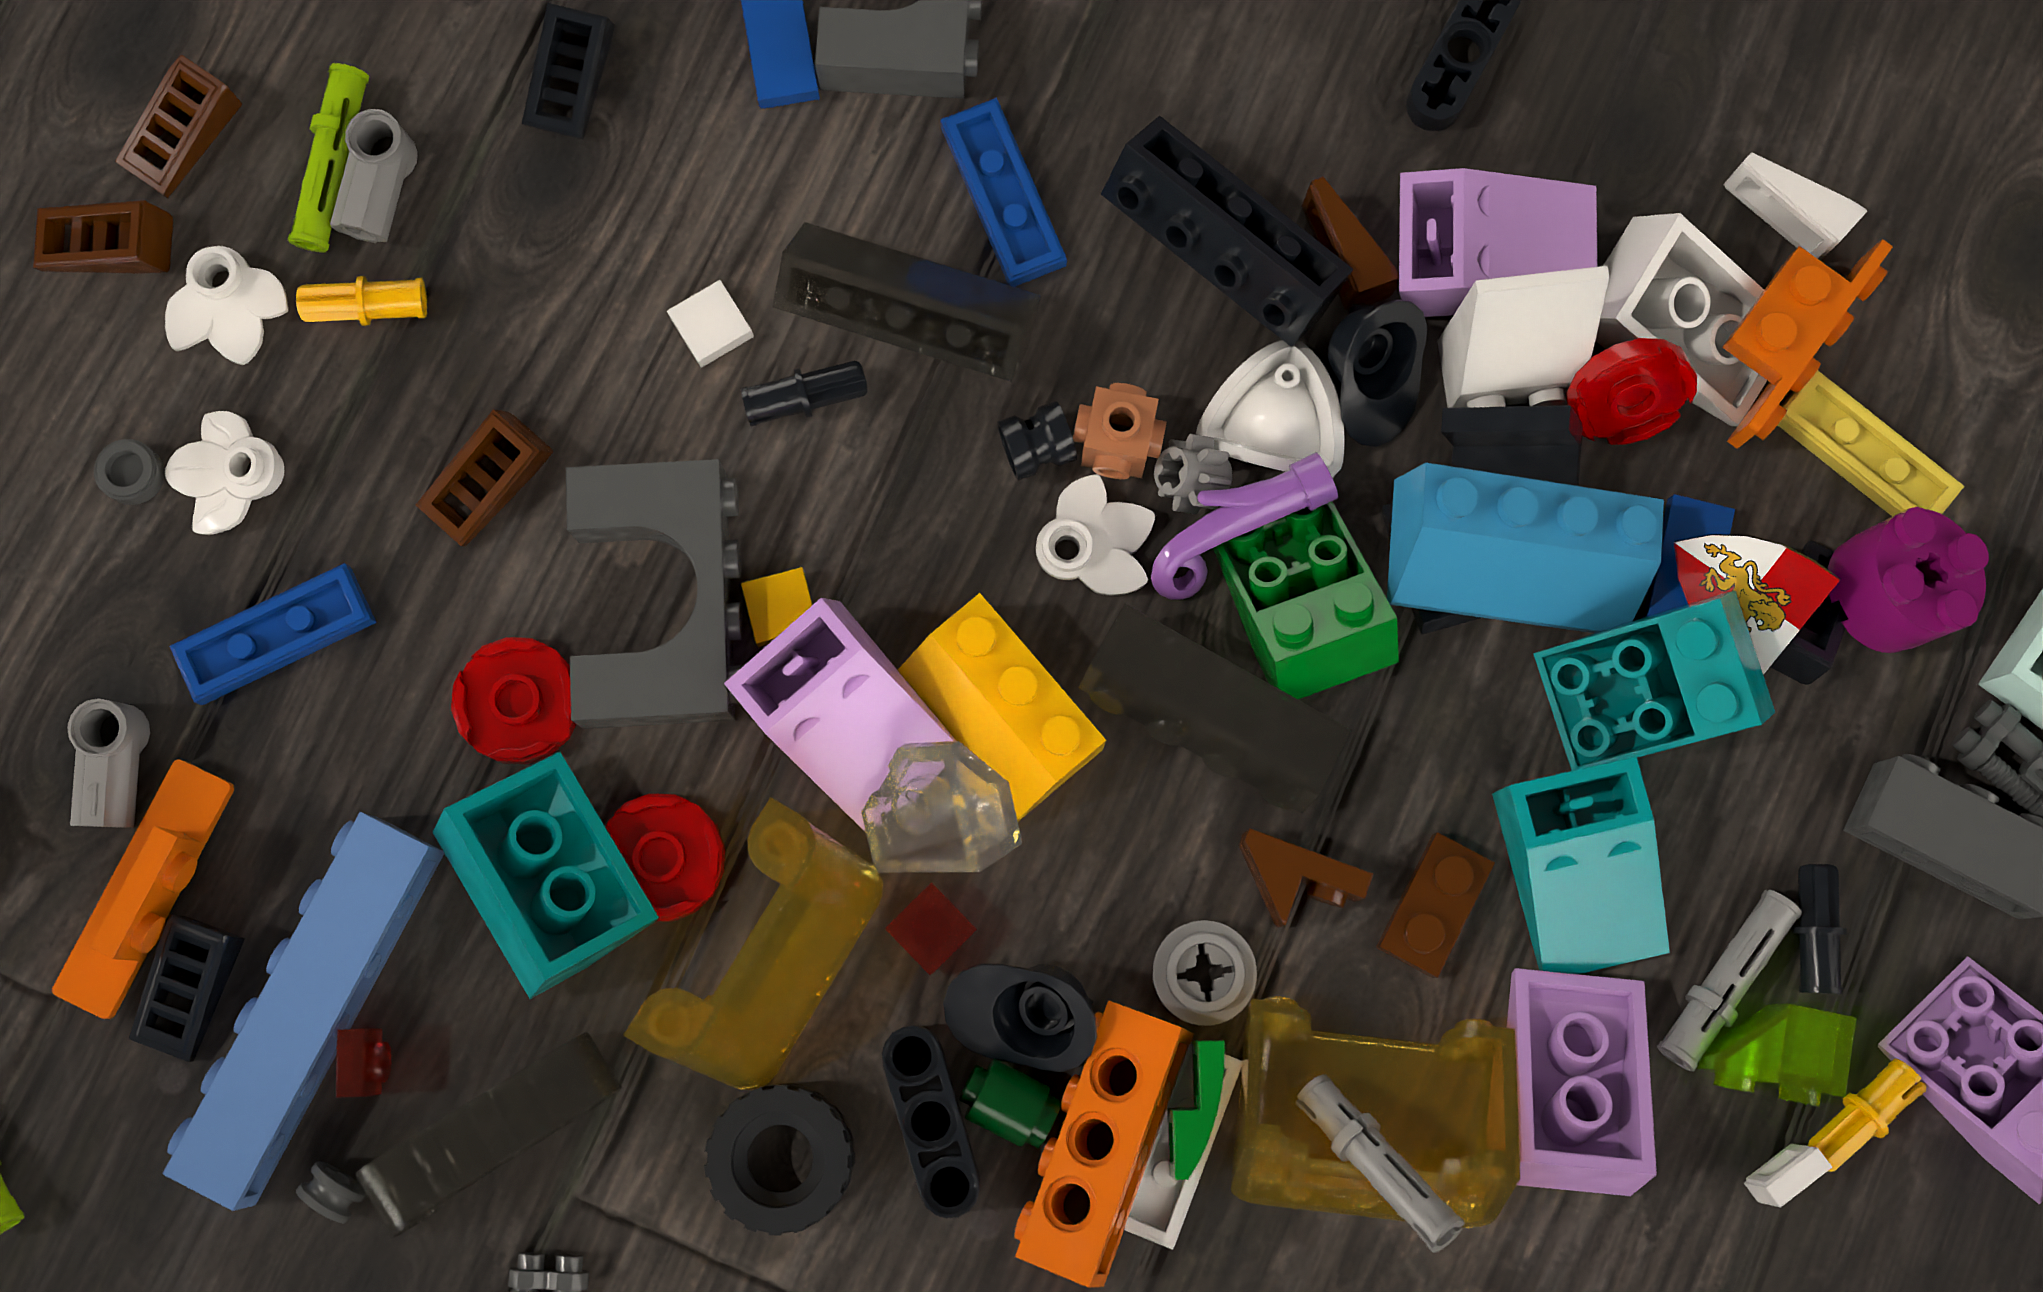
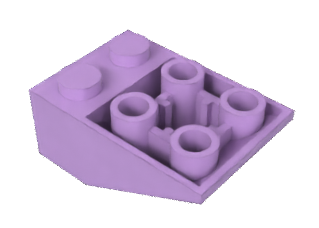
[1399,168,1597,317]
[724,598,962,830]
[1878,956,2043,1205]

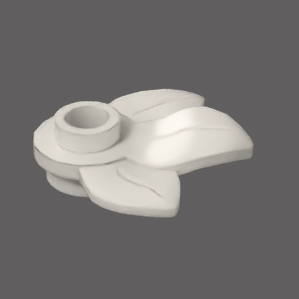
[165,246,288,365]
[164,411,284,535]
[1036,474,1155,596]

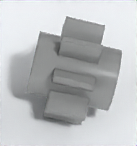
[1154,434,1232,514]

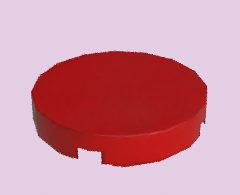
[1567,338,1697,445]
[451,637,577,764]
[605,793,725,922]

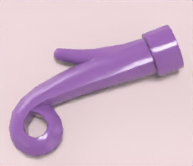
[1151,452,1338,600]

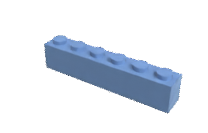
[162,812,444,1211]

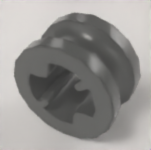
[296,1161,366,1224]

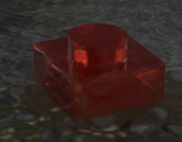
[885,883,977,976]
[336,1029,391,1098]

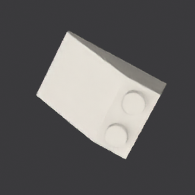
[1595,213,1767,426]
[1437,266,1609,408]

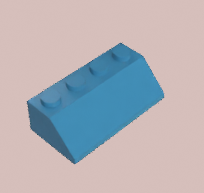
[1387,463,1664,633]

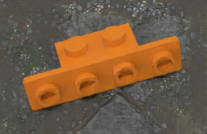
[1722,239,1893,449]
[52,759,234,1019]

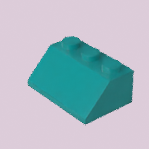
[432,752,659,999]

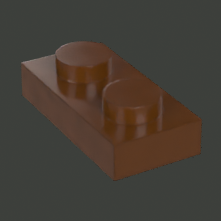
[1376,832,1495,978]

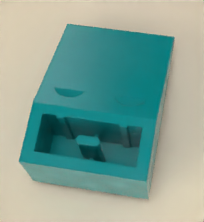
[1533,590,1776,771]
[1492,756,1670,974]

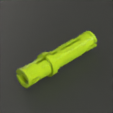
[287,63,370,253]

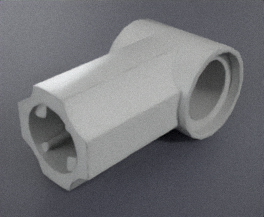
[330,109,418,243]
[67,699,150,828]

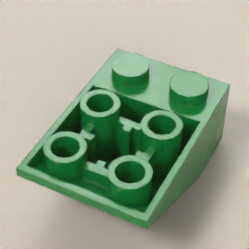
[1213,501,1399,706]

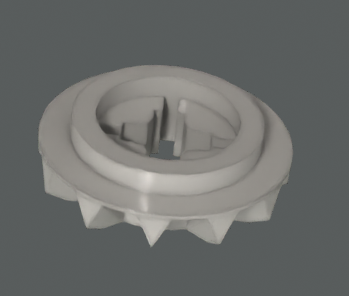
[1152,920,1257,1026]

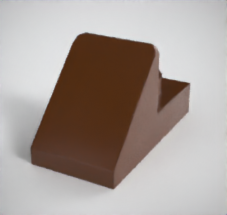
[1238,828,1373,928]

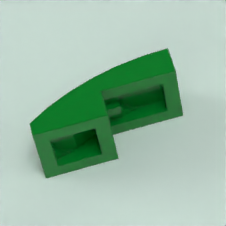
[1167,1040,1225,1180]

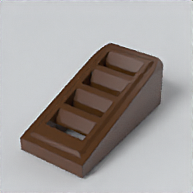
[115,54,243,199]
[1302,177,1399,312]
[33,200,173,274]
[416,409,554,546]

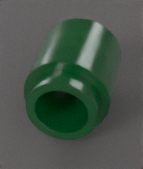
[959,1059,1062,1149]

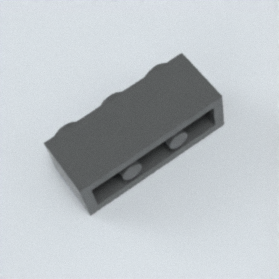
[1843,754,2043,919]

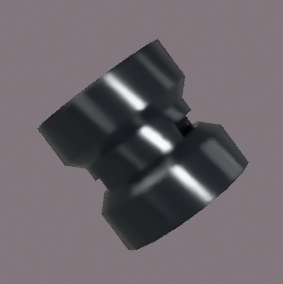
[997,401,1077,481]

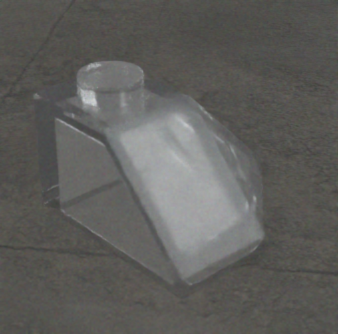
[861,741,1023,873]

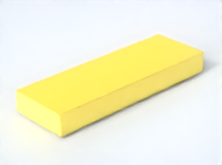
[1778,370,1964,517]

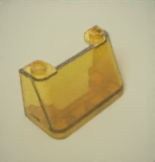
[624,797,883,1090]
[1231,996,1521,1228]

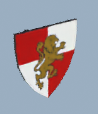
[1674,534,1841,675]

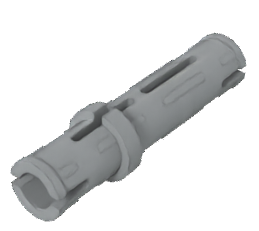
[1657,890,1802,1071]
[1296,1075,1465,1252]

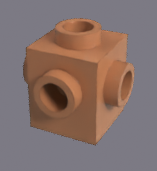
[1073,383,1167,479]

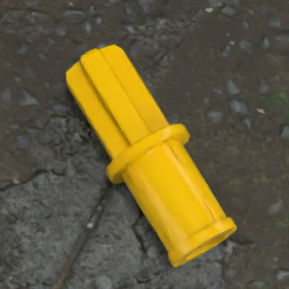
[296,276,427,326]
[1807,1059,1927,1172]

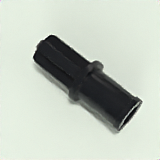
[740,361,868,427]
[1792,864,1847,994]

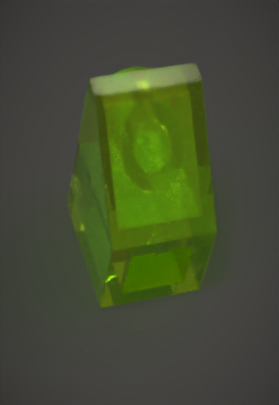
[1696,1004,1856,1107]

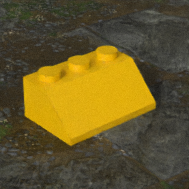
[898,593,1106,832]

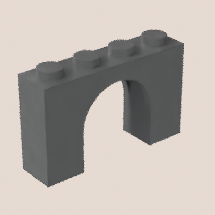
[815,0,982,99]
[566,459,743,729]

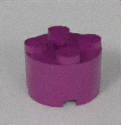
[1828,507,1989,653]

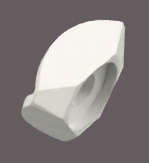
[1196,340,1344,478]

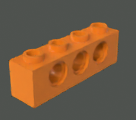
[1014,1000,1194,1288]

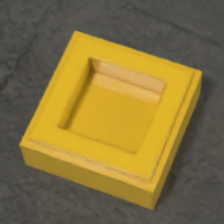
[741,567,813,647]

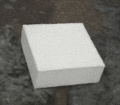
[667,280,754,368]
[1744,1144,1832,1207]

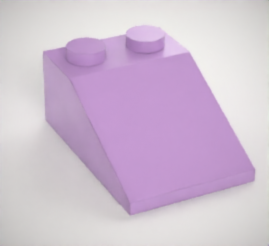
[1498,968,1656,1196]

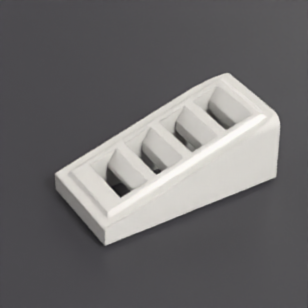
[1723,152,1867,260]

